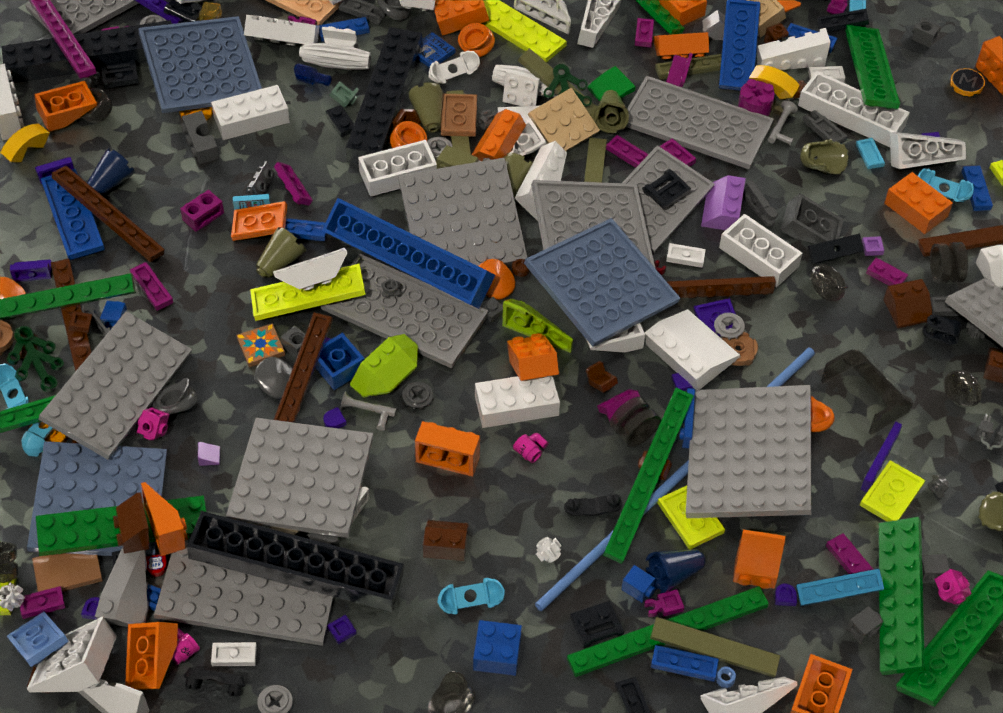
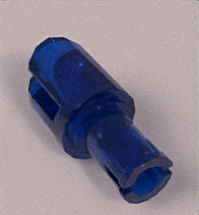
[294,63,332,86]

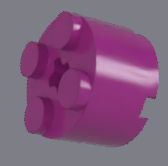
[738,79,775,116]

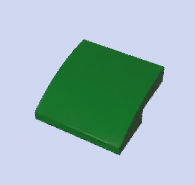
[587,66,636,101]

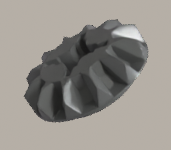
[402,382,433,409]

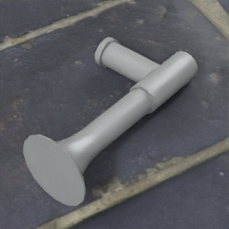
[767,101,798,145]
[340,390,396,431]

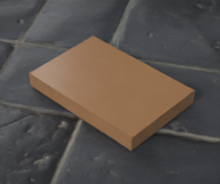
[441,94,477,137]
[32,553,103,592]

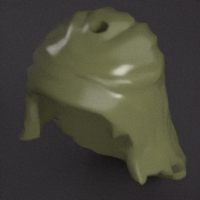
[800,139,849,175]
[978,492,1003,531]

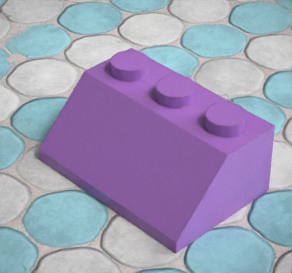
[701,175,745,230]

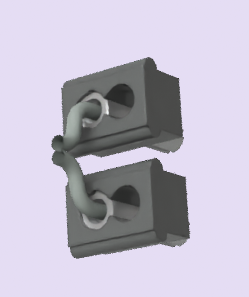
[973,415,1003,450]

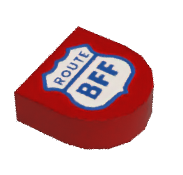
[146,555,167,577]

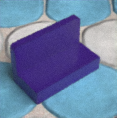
[35,157,74,184]
[10,259,52,282]

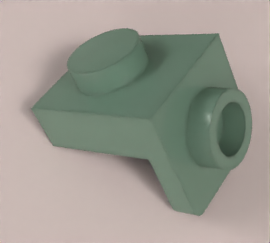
[329,81,359,108]

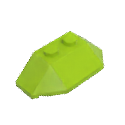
[350,334,418,398]

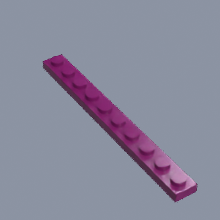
[29,0,97,79]

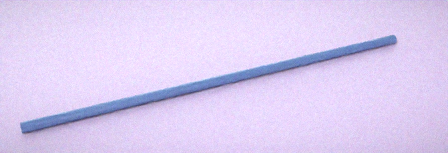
[535,348,815,611]

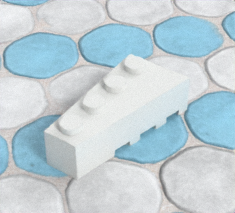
[244,15,320,47]

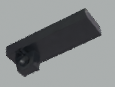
[817,9,869,32]

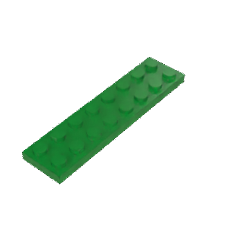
[845,25,900,109]
[36,496,206,556]
[879,517,925,675]
[896,570,1003,707]

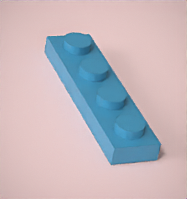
[796,569,884,607]

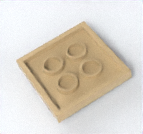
[528,88,600,152]

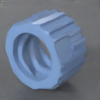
[716,666,736,688]

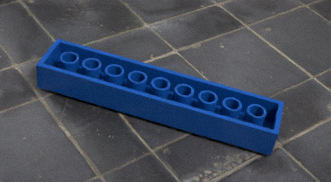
[322,198,495,309]

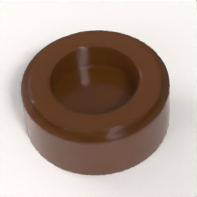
[512,259,530,277]

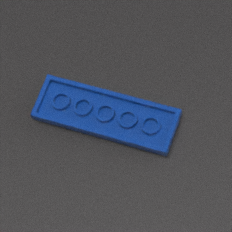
[719,0,760,91]
[41,169,105,260]

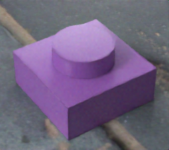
[862,236,884,256]

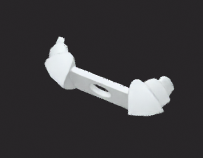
[429,51,480,84]

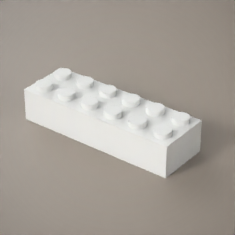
[798,71,910,147]

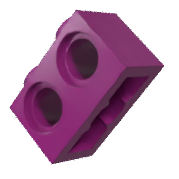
[180,190,224,232]

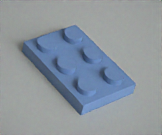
[7,612,69,667]

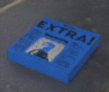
[418,32,456,68]

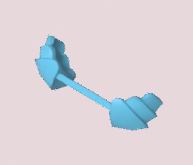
[918,168,974,202]
[0,363,29,410]
[21,421,54,457]
[437,578,505,614]

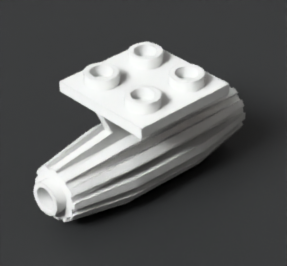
[299,27,371,70]
[492,65,558,106]

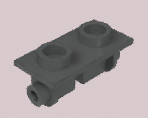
[246,161,275,195]

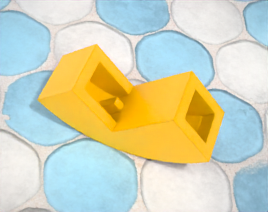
[749,65,800,99]
[0,124,50,162]

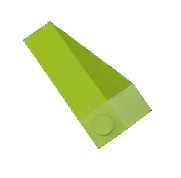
[502,298,573,353]

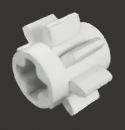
[536,537,562,563]
[0,583,25,611]

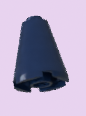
[87,148,135,196]
[646,549,705,593]

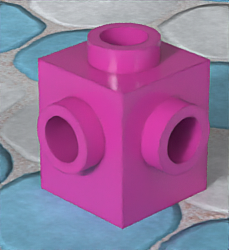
[137,407,170,440]
[934,569,972,604]

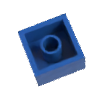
[315,333,365,390]
[473,620,522,676]

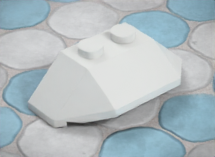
[514,0,571,34]
[273,248,347,290]

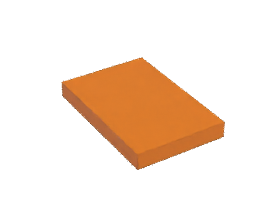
[231,201,288,241]

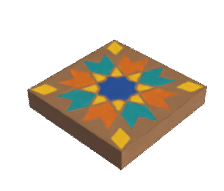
[236,323,285,367]

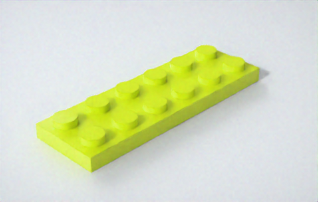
[481,0,567,62]
[250,264,366,321]

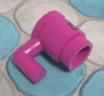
[513,433,549,463]
[172,628,200,665]

